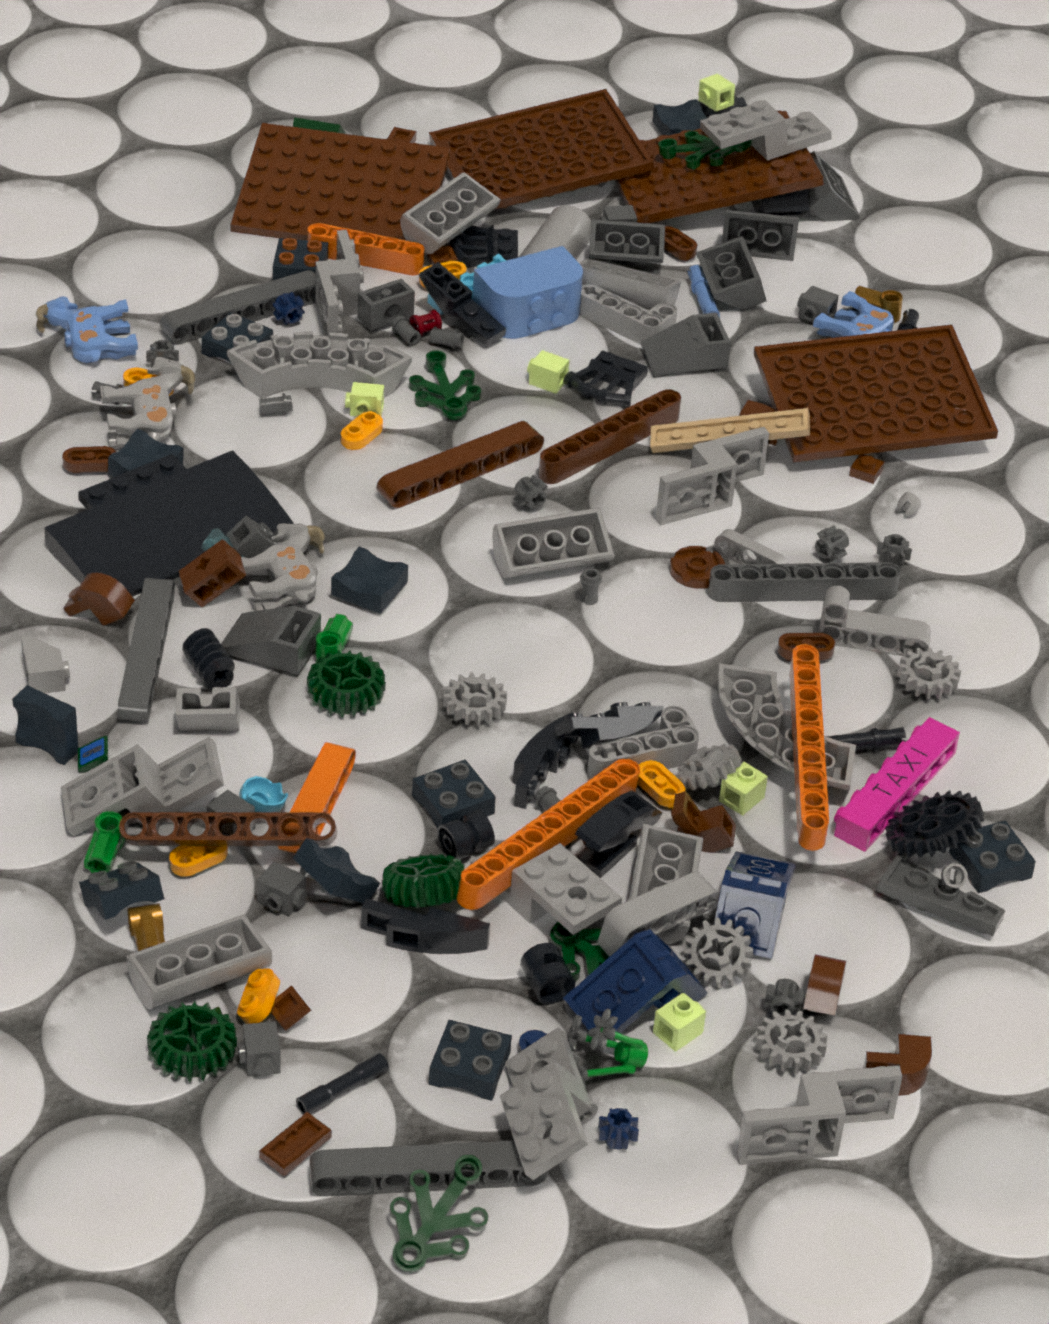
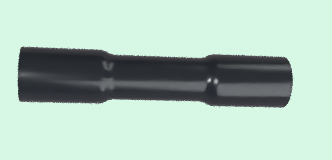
[296,1053,389,1115]

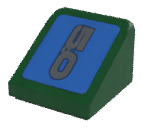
[78,736,109,773]

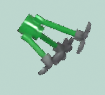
[568,1009,648,1088]

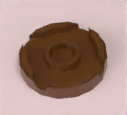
[670,546,725,589]

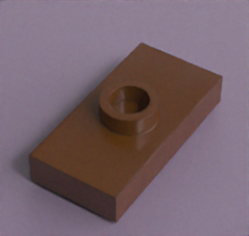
[259,1112,332,1176]

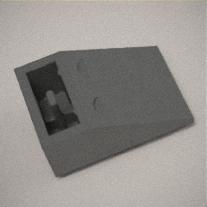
[641,313,731,375]
[221,606,321,675]

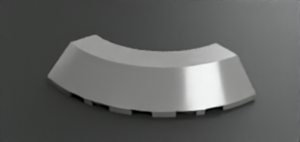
[227,331,412,399]
[718,663,856,791]

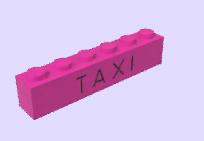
[834,717,960,852]

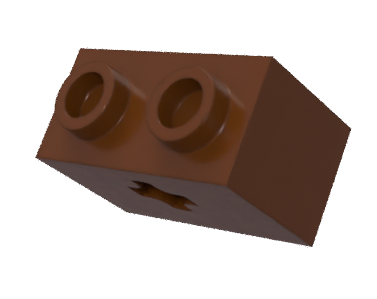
[179,539,246,608]

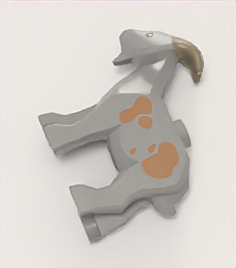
[100,357,195,450]
[241,523,325,611]

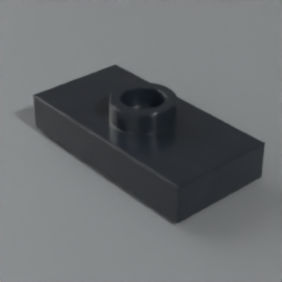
[576,834,638,878]

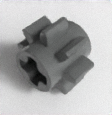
[146,340,179,368]
[514,475,548,510]
[815,526,849,562]
[876,534,912,567]
[764,978,805,1016]

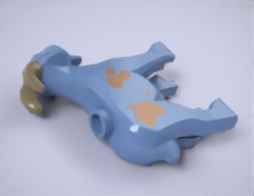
[813,291,894,338]
[35,296,138,363]

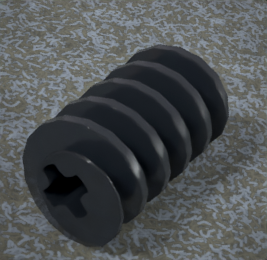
[182,628,235,690]

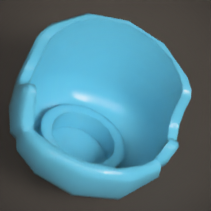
[239,776,288,812]

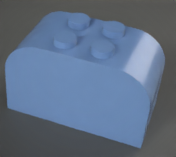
[472,246,583,339]

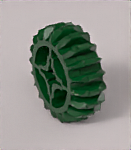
[307,650,386,718]
[381,854,464,908]
[147,1000,237,1083]

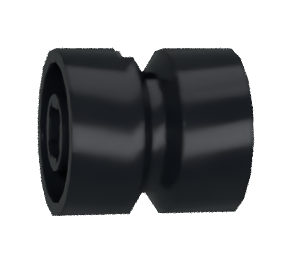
[437,810,495,860]
[520,943,576,1004]

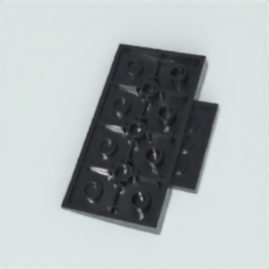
[44,450,294,597]

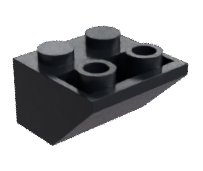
[751,189,810,216]

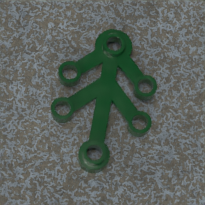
[658,130,752,169]
[409,350,481,420]
[550,922,609,981]
[389,1154,488,1273]

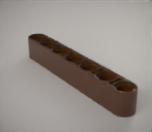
[538,389,681,484]
[376,421,544,508]
[119,812,338,846]

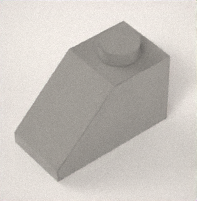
[21,634,70,693]

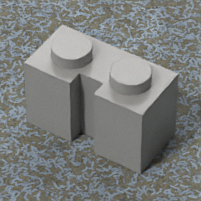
[176,687,240,731]

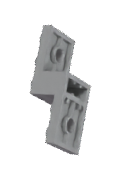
[700,100,832,160]
[315,230,364,336]
[656,427,769,525]
[61,736,224,836]
[470,843,622,935]
[500,1027,592,1180]
[737,1066,902,1165]

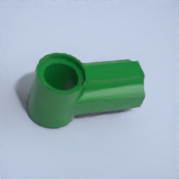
[315,614,353,663]
[84,811,125,873]

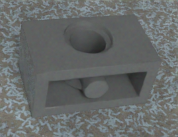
[357,278,415,331]

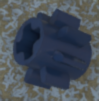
[272,292,305,325]
[598,1108,639,1150]

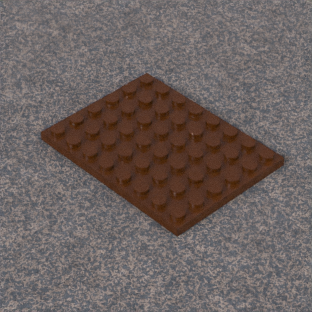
[429,89,654,210]
[615,110,824,223]
[230,123,450,241]
[753,324,998,463]

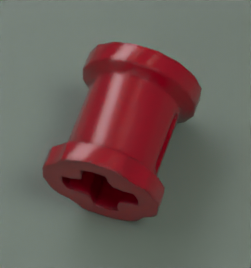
[409,309,442,336]

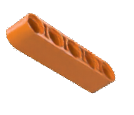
[308,223,425,276]
[278,742,356,854]

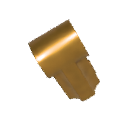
[855,285,903,323]
[127,903,165,951]

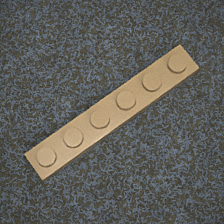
[650,408,810,453]

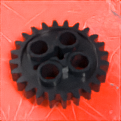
[885,790,985,858]

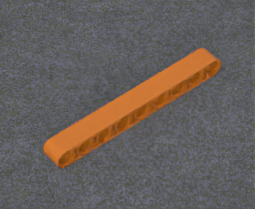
[789,644,829,851]
[457,759,640,910]

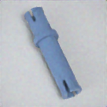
[687,265,720,318]

